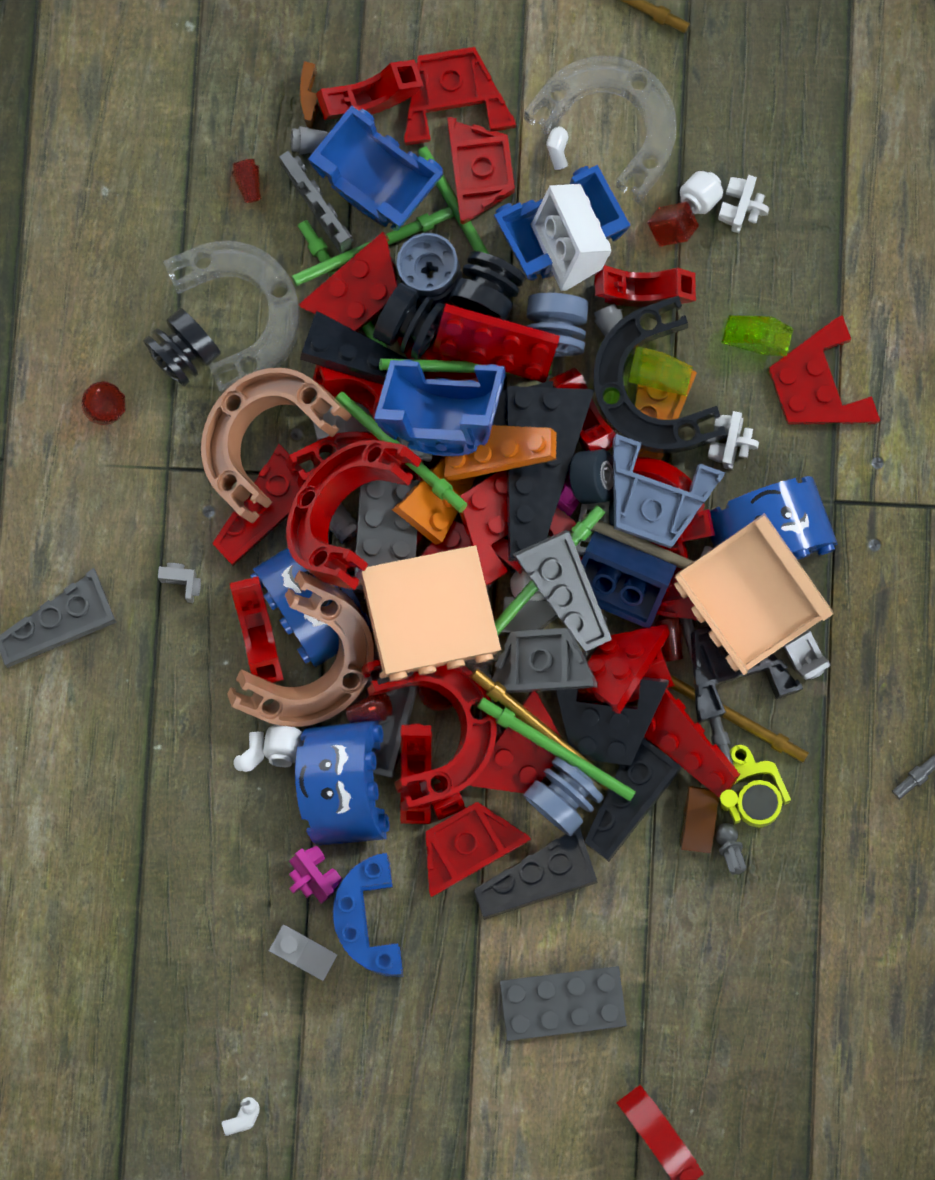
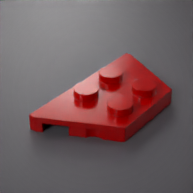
[447,117,515,224]
[298,232,399,332]
[584,625,670,714]
[470,691,562,794]
[425,802,531,898]

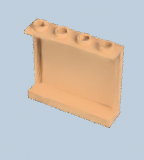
[674,513,833,675]
[356,545,501,681]

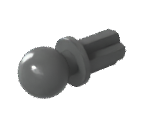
[714,823,747,875]

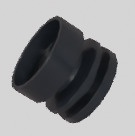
[450,251,526,320]
[373,283,445,360]
[143,308,221,386]

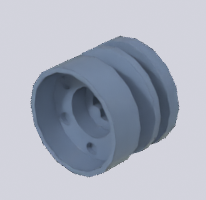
[396,233,462,306]
[527,293,589,357]
[523,757,604,836]

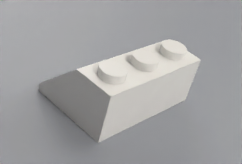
[531,184,612,291]

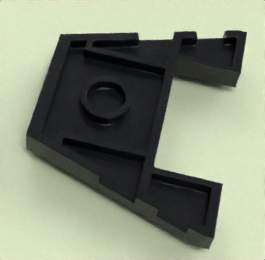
[690,626,803,723]
[556,677,669,766]

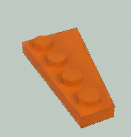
[635,351,697,461]
[444,425,556,481]
[392,456,476,545]

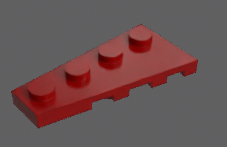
[212,444,307,566]
[644,678,740,798]

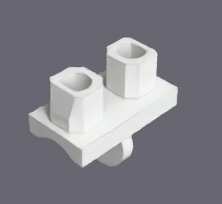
[718,175,769,233]
[708,411,759,470]

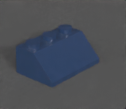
[581,531,677,628]

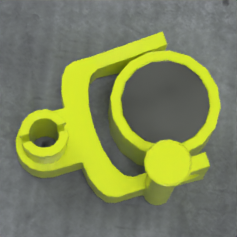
[720,745,791,828]

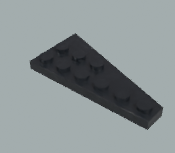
[505,386,595,561]

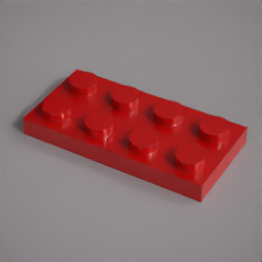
[432,304,560,383]

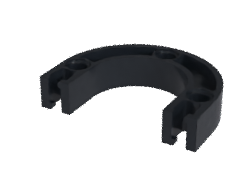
[594,295,727,454]

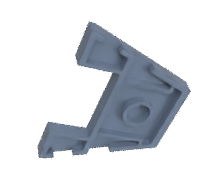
[613,434,725,548]

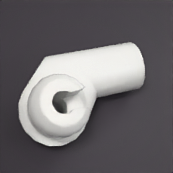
[546,127,568,170]
[234,732,264,772]
[222,1097,259,1136]

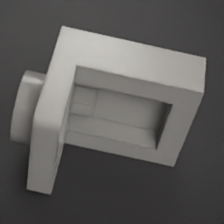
[158,563,201,603]
[783,630,830,680]

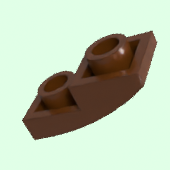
[680,786,718,854]

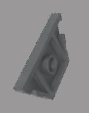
[492,628,597,693]

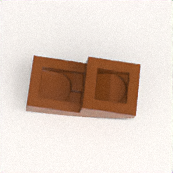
[300,61,319,129]

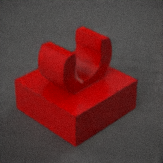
[432,782,466,820]

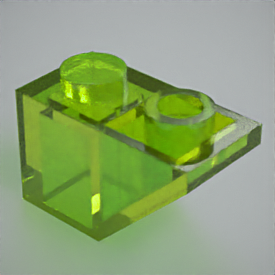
[721,315,794,356]
[629,346,693,396]

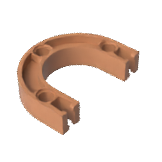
[201,368,352,524]
[227,570,374,727]

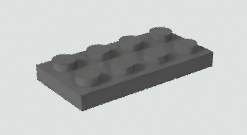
[353,480,420,593]
[500,966,627,1041]

